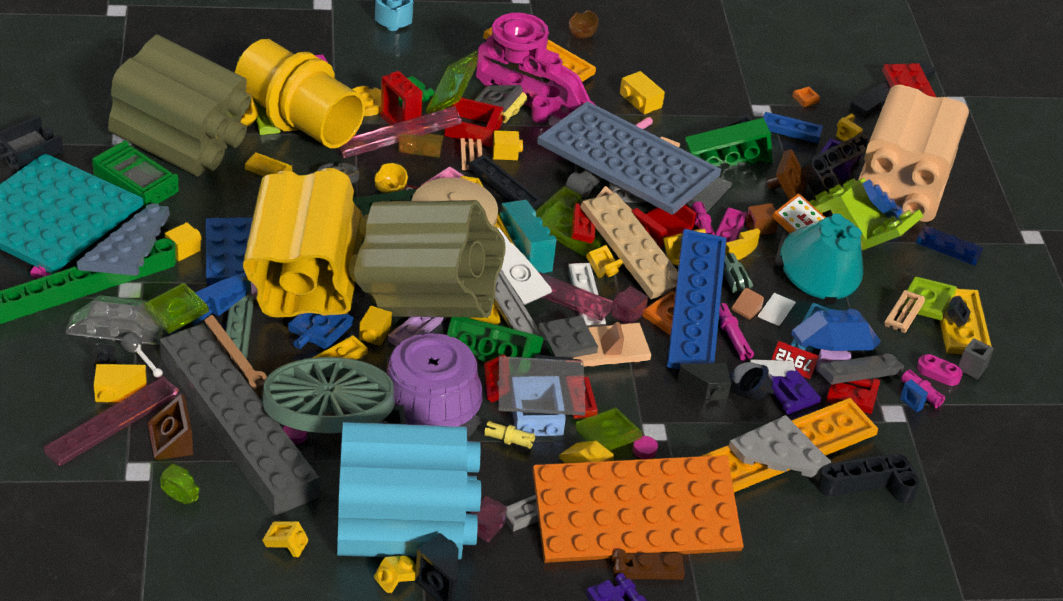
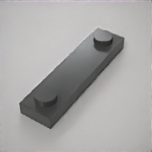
[818,354,904,384]

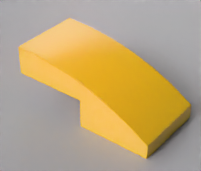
[725,228,760,260]

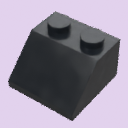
[415,533,459,601]

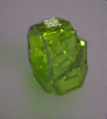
[160,464,200,504]

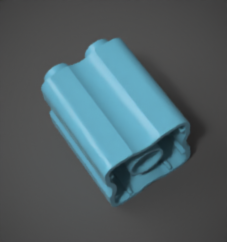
[337,422,481,559]

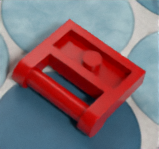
[826,378,880,414]

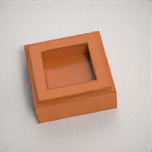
[792,87,820,107]

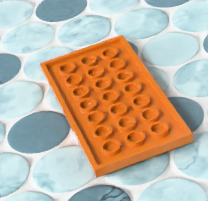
[532,455,744,563]

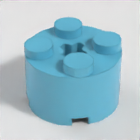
[375,0,414,31]

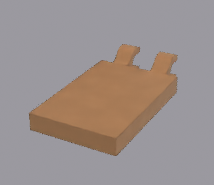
[204,315,267,400]

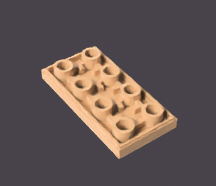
[572,323,651,367]

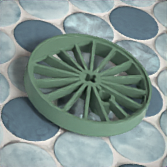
[262,357,395,433]

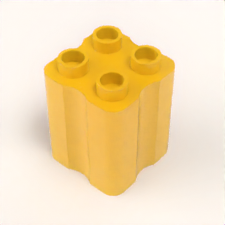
[243,168,363,317]

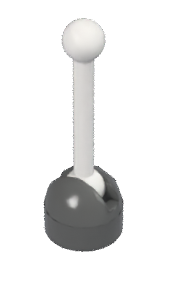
[121,332,163,378]

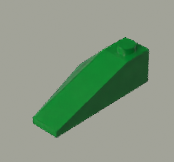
[447,317,544,378]

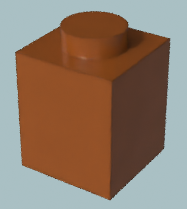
[745,203,779,235]

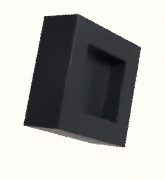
[946,295,971,327]

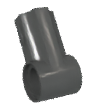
[566,169,604,198]

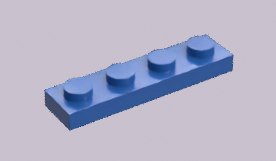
[862,179,904,218]

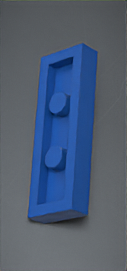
[763,112,823,143]

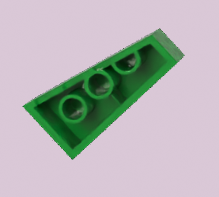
[685,118,773,166]

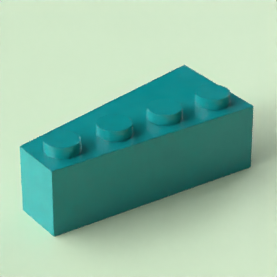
[499,200,557,274]

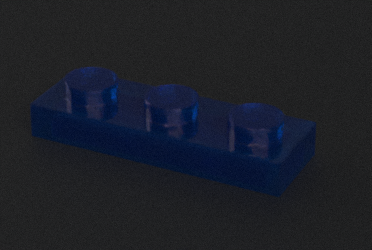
[916,225,984,266]

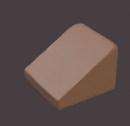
[731,288,764,320]
[601,322,624,355]

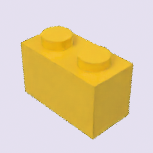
[620,71,665,114]

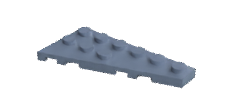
[77,203,170,276]

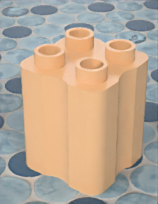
[859,85,969,222]

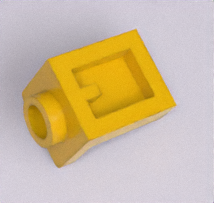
[836,114,863,141]
[262,522,308,557]

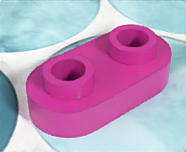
[917,354,962,386]

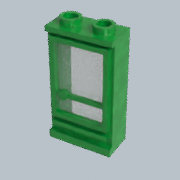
[92,140,179,209]

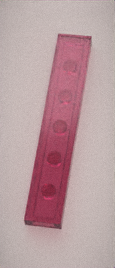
[339,106,462,158]
[44,376,179,467]

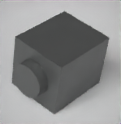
[958,338,994,379]

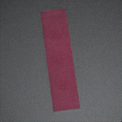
[538,272,614,321]

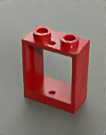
[380,71,423,137]
[442,97,504,147]

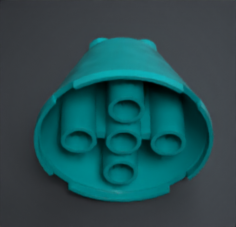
[780,213,863,299]

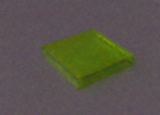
[144,283,209,333]
[576,408,642,451]

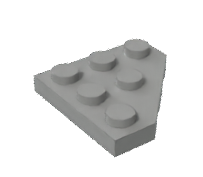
[729,415,831,477]

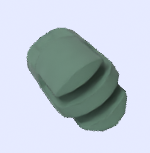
[723,253,753,293]

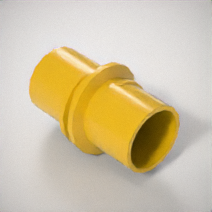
[235,39,365,148]

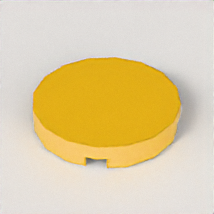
[352,86,381,116]

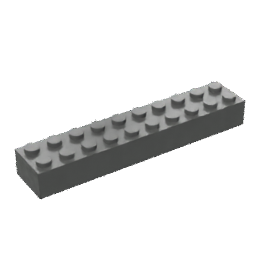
[160,323,319,517]

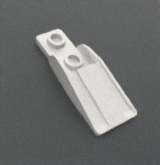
[498,228,552,304]

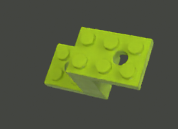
[809,178,924,250]

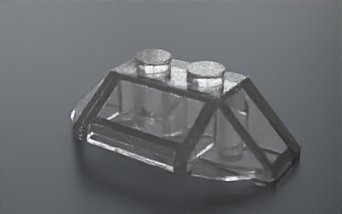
[66,295,164,345]

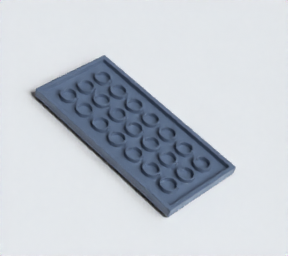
[537,101,721,215]

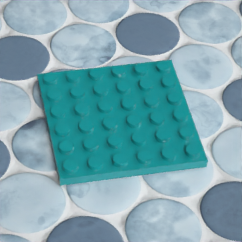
[0,154,144,274]

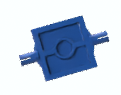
[289,313,354,350]

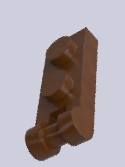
[612,549,685,580]

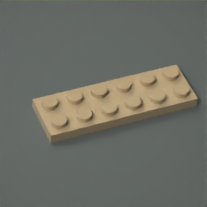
[581,193,678,299]

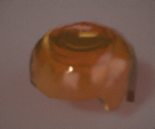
[569,10,599,39]

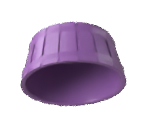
[386,333,482,426]

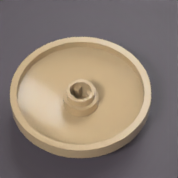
[412,178,498,226]

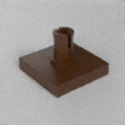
[767,149,808,200]

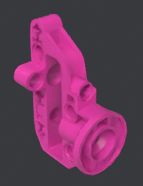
[476,13,595,123]

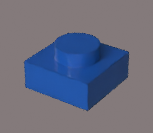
[900,379,928,412]

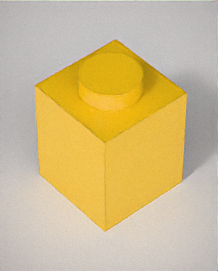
[493,131,523,160]
[165,223,202,261]
[359,306,392,346]

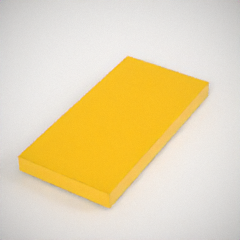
[940,289,992,354]

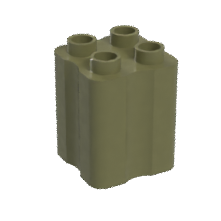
[108,34,251,177]
[349,200,506,318]

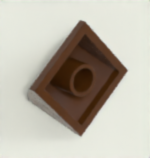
[147,394,193,460]

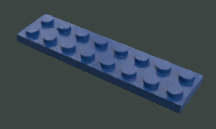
[667,229,726,370]

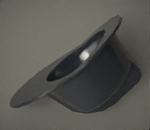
[729,362,774,401]

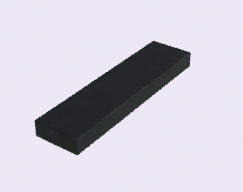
[468,154,544,211]

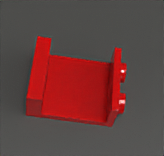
[631,205,696,248]

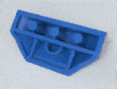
[791,309,880,351]

